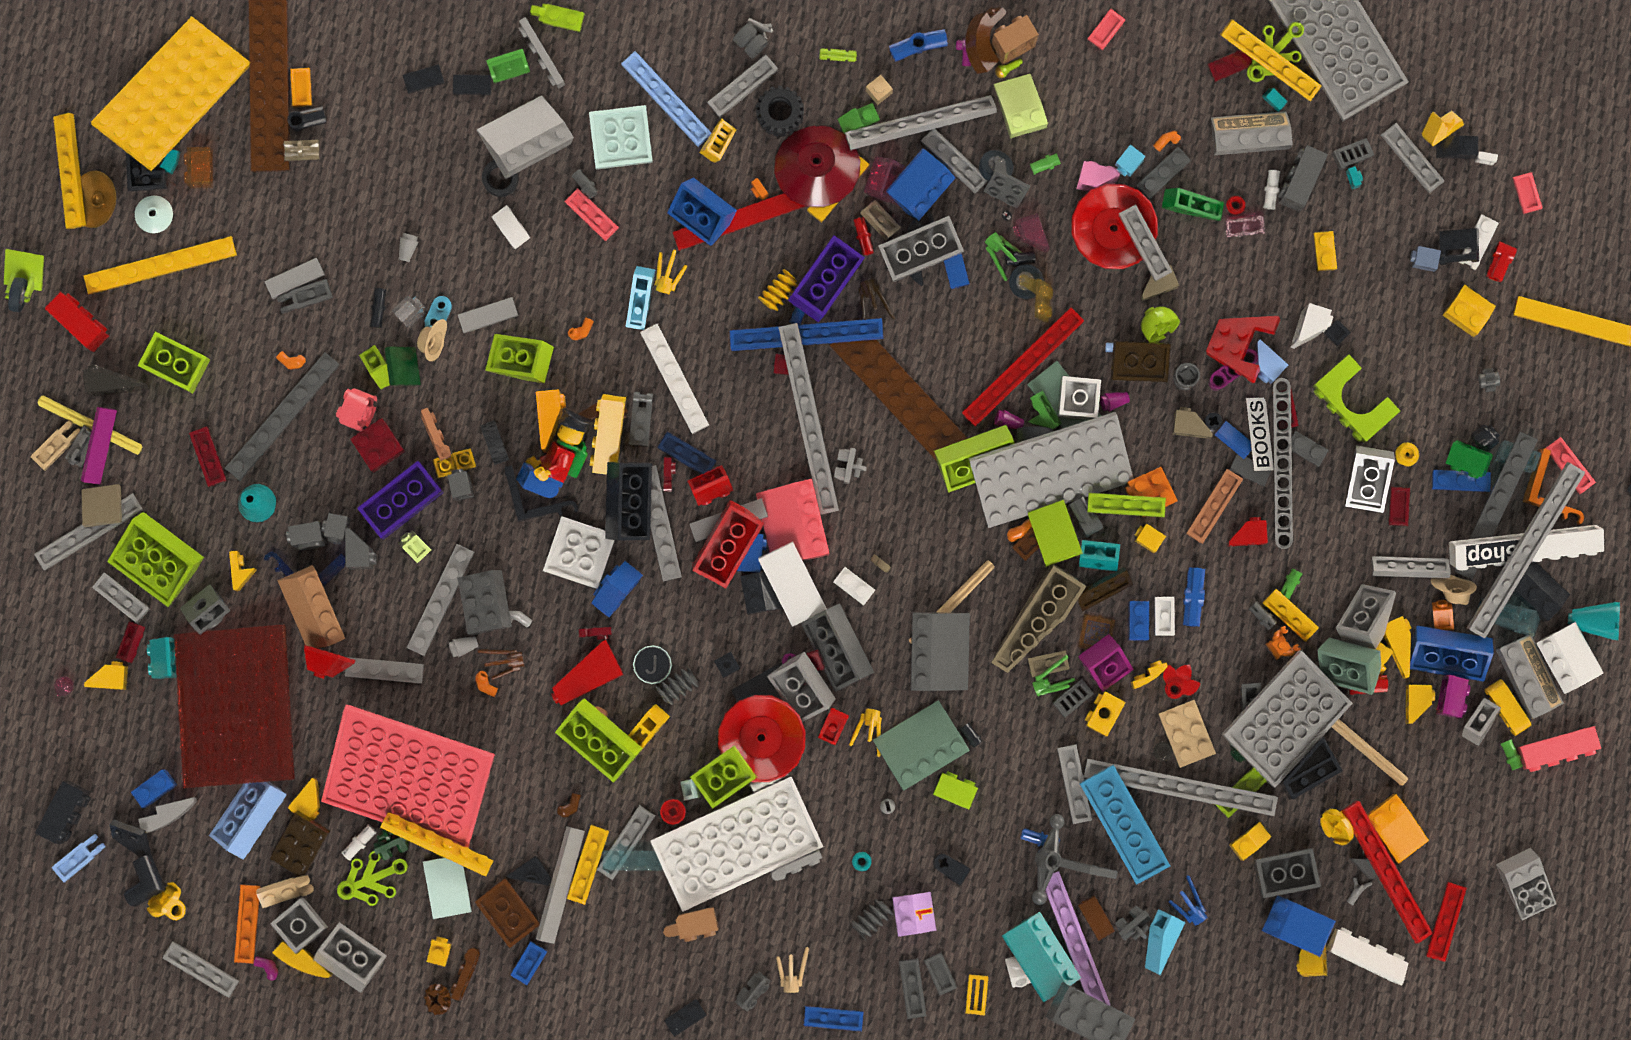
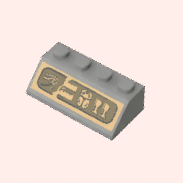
[1211,111,1293,155]
[1496,633,1564,719]

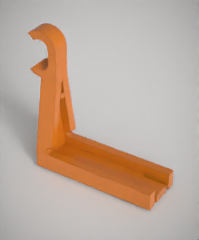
[1523,448,1584,525]

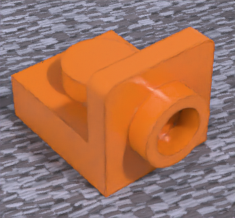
[1432,600,1454,630]

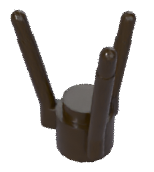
[858,279,895,320]

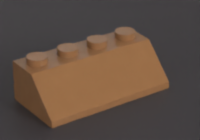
[277,565,345,648]

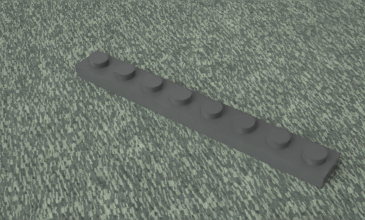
[225,352,340,481]
[1454,431,1538,579]

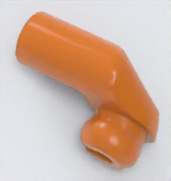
[1153,131,1181,152]
[568,318,594,340]
[276,351,306,369]
[475,671,498,697]

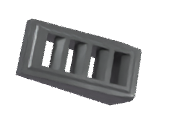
[1332,138,1374,171]
[1052,679,1094,718]

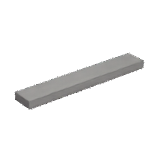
[34,493,143,571]
[536,827,585,944]

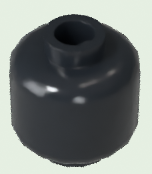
[1471,424,1500,452]

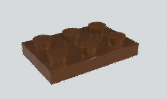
[475,878,540,948]

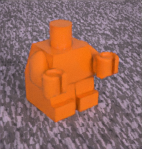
[1266,626,1301,660]

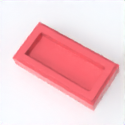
[1088,9,1125,51]
[1512,172,1542,214]

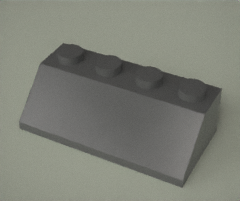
[801,604,874,692]

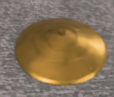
[81,171,116,228]

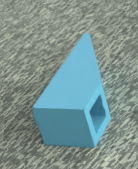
[1145,909,1185,975]

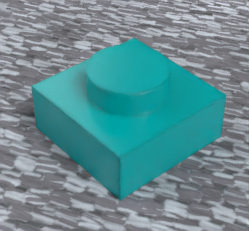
[1346,166,1363,190]

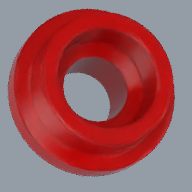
[1226,196,1246,215]

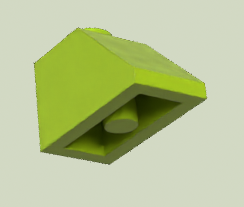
[359,345,390,389]

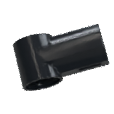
[287,107,327,132]

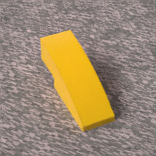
[272,941,333,978]

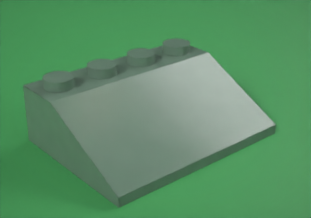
[873,700,970,791]

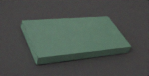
[1027,361,1101,429]

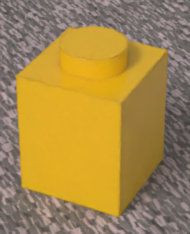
[1134,524,1166,553]

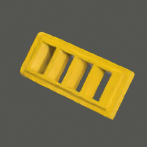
[700,119,737,163]

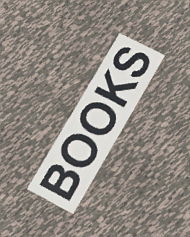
[1246,398,1274,471]

